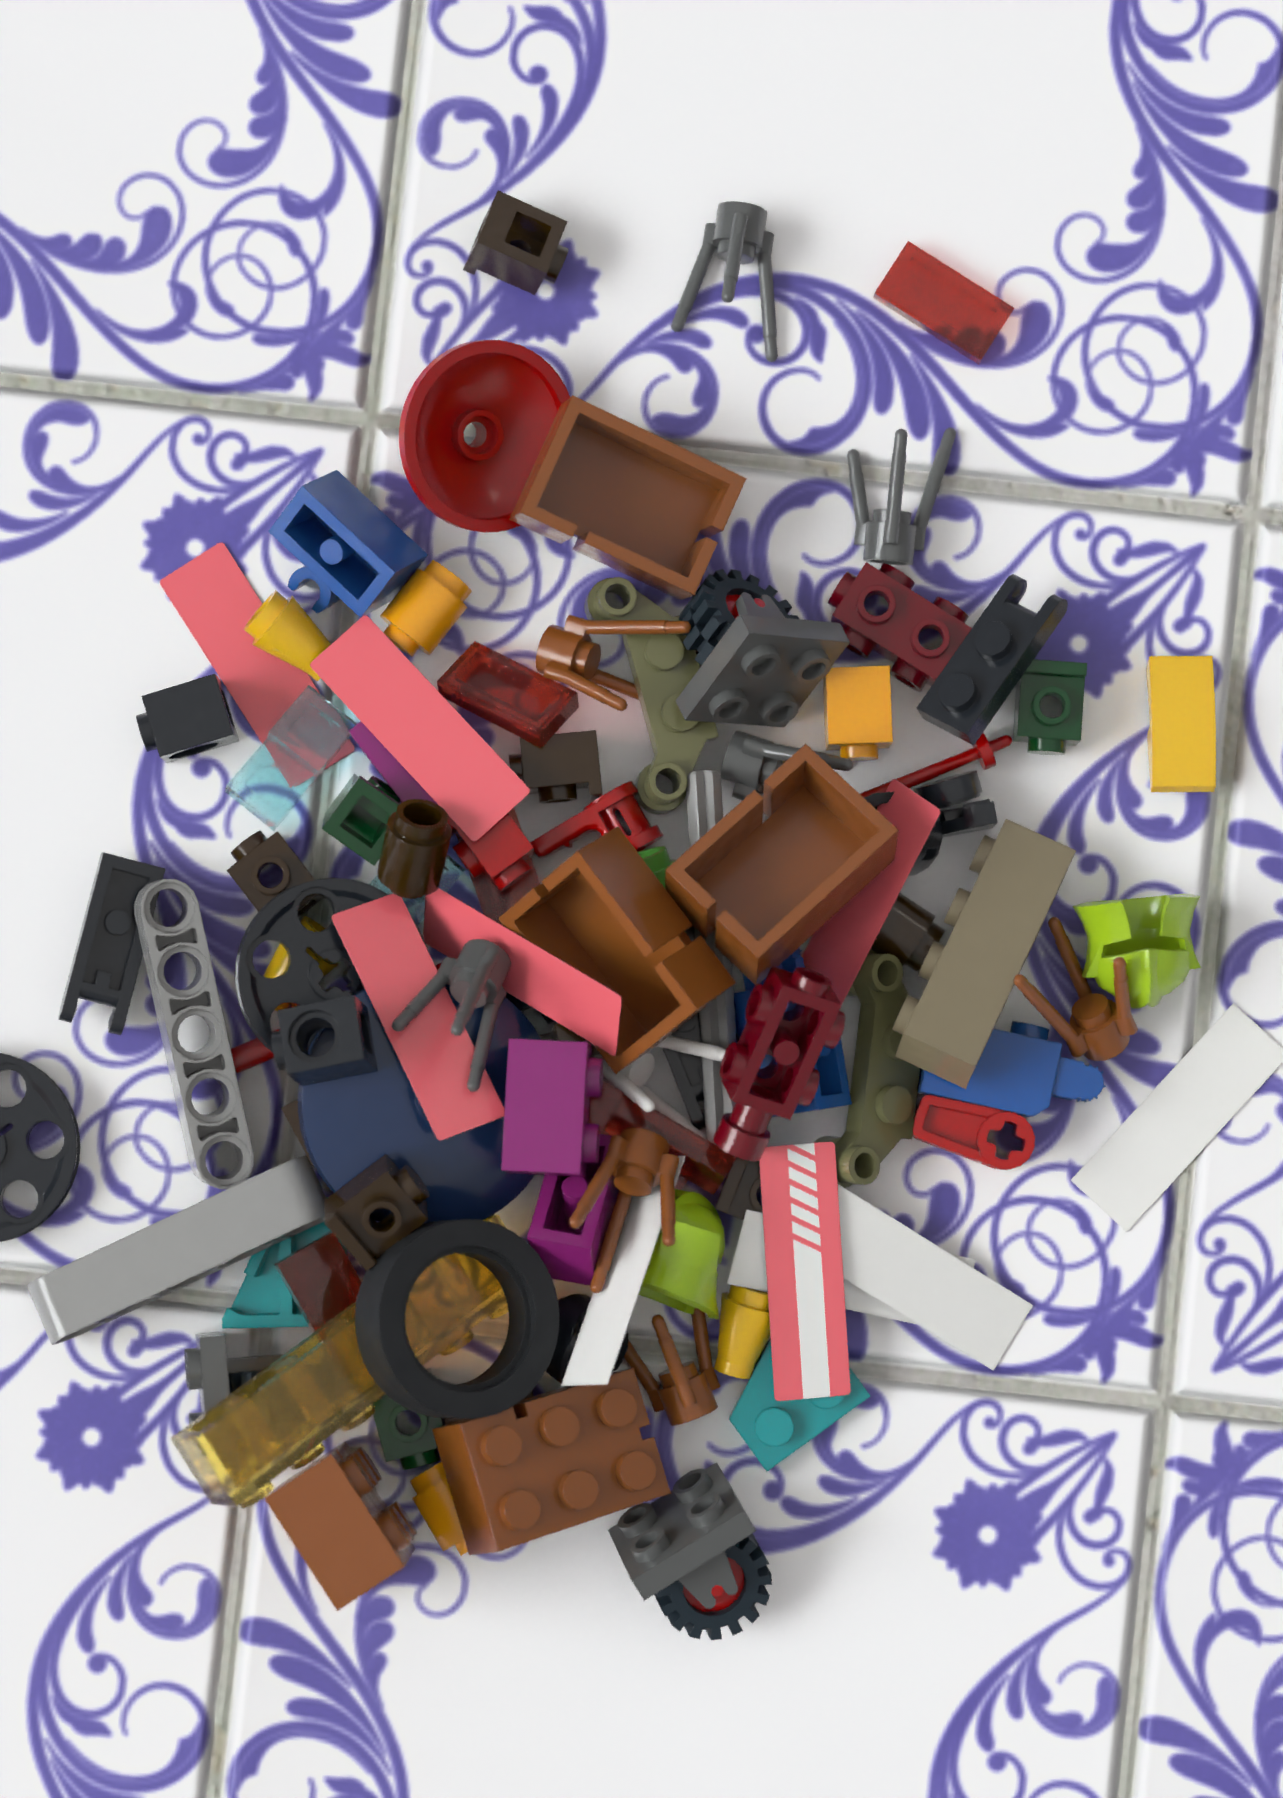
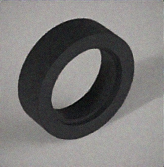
[355,1219,559,1419]

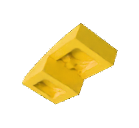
[1146,656,1216,792]

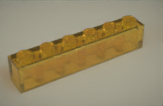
[170,1214,508,1509]

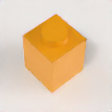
[823,665,893,761]

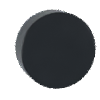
[915,770,983,809]

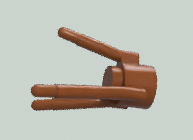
[536,615,691,711]
[1013,917,1138,1061]
[569,1128,679,1293]
[624,1308,721,1426]

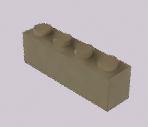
[892,819,1076,1089]

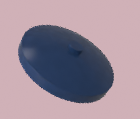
[298,984,541,1223]

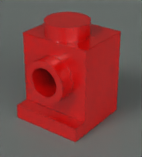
[448,813,535,892]

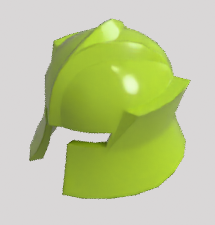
[1072,894,1201,1009]
[638,1189,725,1320]

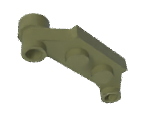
[584,577,719,814]
[813,949,920,1188]

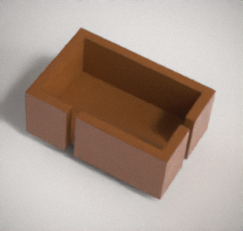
[509,396,747,600]
[665,744,898,986]
[498,826,736,1074]
[432,1368,671,1555]
[264,1441,417,1611]

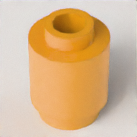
[380,560,472,657]
[409,1461,468,1556]

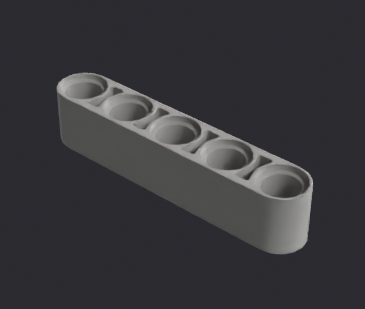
[134,879,254,1190]
[26,1155,326,1345]

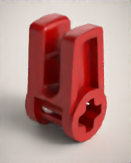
[530,781,664,858]
[912,1095,1035,1170]

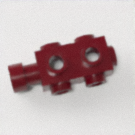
[827,562,972,692]
[713,966,845,1161]

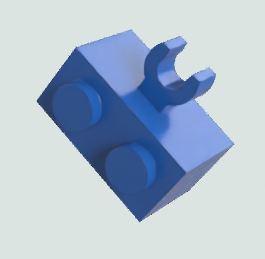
[268,470,428,618]

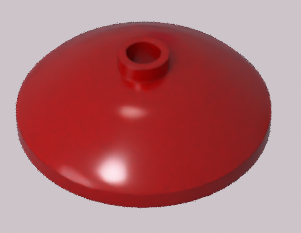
[399,340,570,532]

